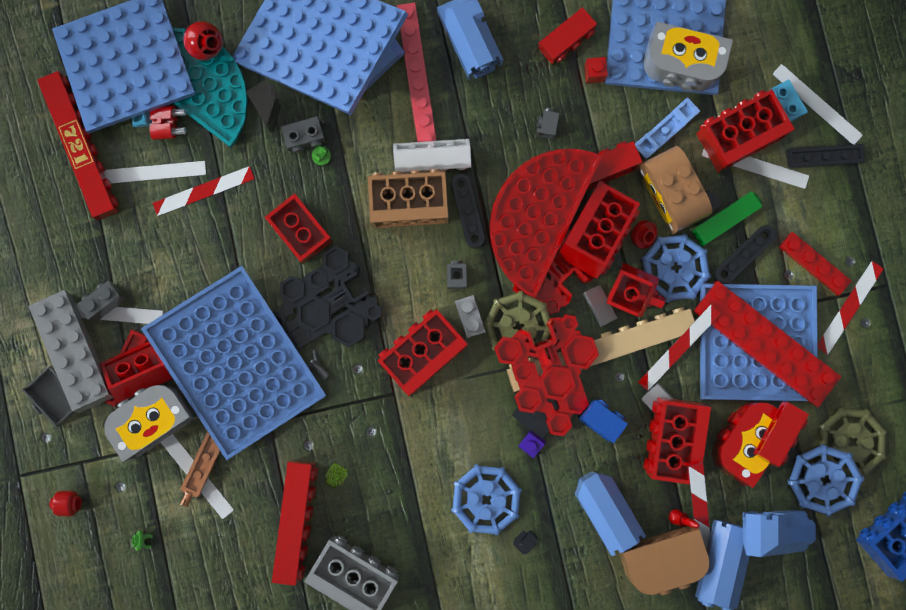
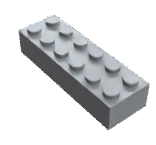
[28,290,114,413]

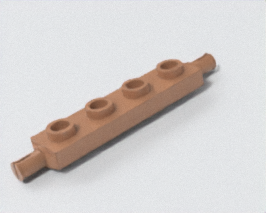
[180,431,221,507]

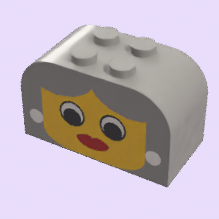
[644,22,733,91]
[105,385,198,462]

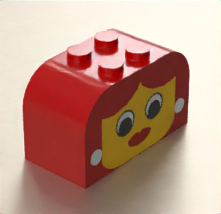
[712,403,778,488]

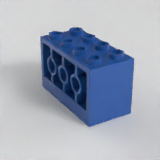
[856,492,906,582]

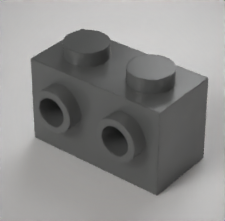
[281,116,326,153]
[77,281,126,322]

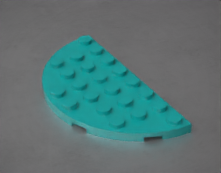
[173,28,248,148]

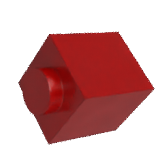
[584,57,608,84]

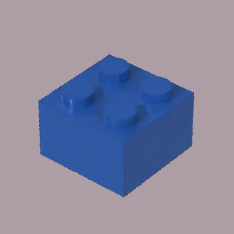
[578,400,628,443]

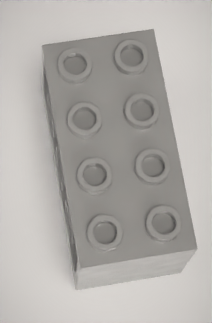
[304,535,400,610]

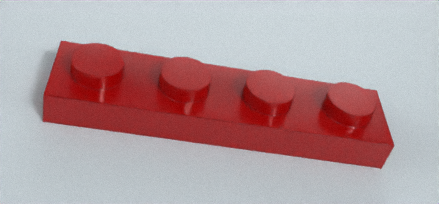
[779,232,851,296]

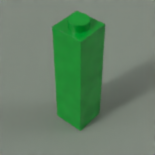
[691,191,763,247]

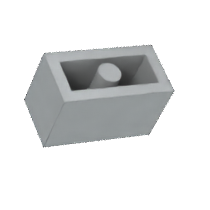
[455,295,485,339]

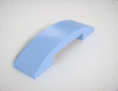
[635,97,700,160]

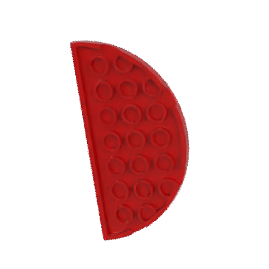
[490,149,602,298]

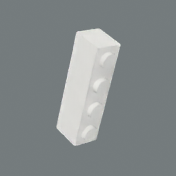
[393,139,471,174]

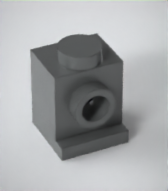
[535,108,559,140]
[447,261,467,289]

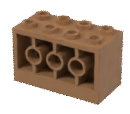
[368,169,448,229]

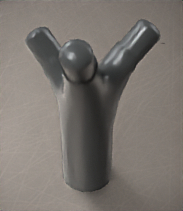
[305,350,330,379]

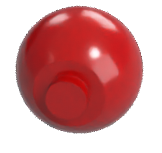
[183,21,223,60]

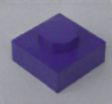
[518,430,546,458]

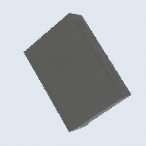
[21,366,75,426]

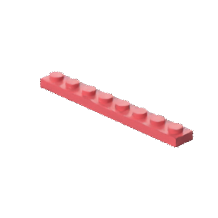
[397,2,436,142]

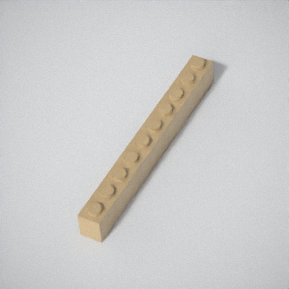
[506,307,695,392]

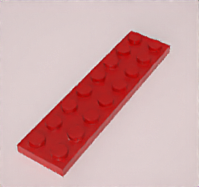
[693,281,841,407]

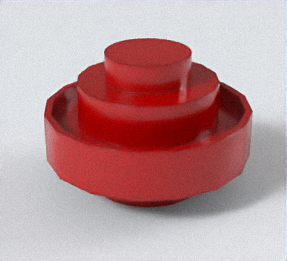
[631,220,657,249]

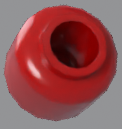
[49,491,82,517]

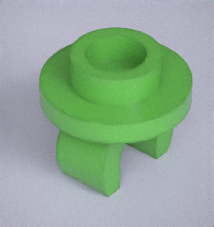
[312,146,331,165]
[132,531,153,551]

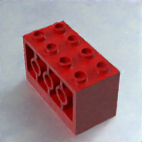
[696,89,795,173]
[557,181,640,279]
[378,309,468,397]
[644,397,711,485]

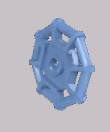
[641,233,711,303]
[787,444,864,517]
[451,464,522,536]

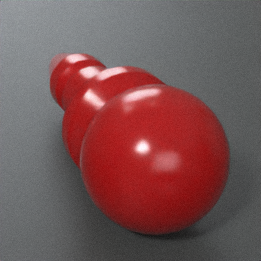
[668,509,700,528]

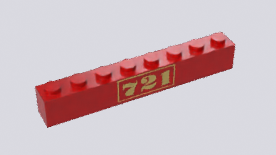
[37,71,119,221]

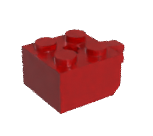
[606,262,666,317]

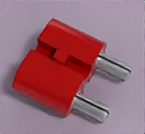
[150,106,187,140]

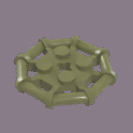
[483,291,551,357]
[819,407,888,477]

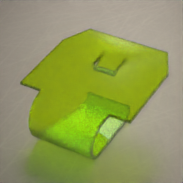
[324,463,348,488]

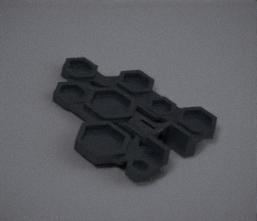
[272,245,382,349]

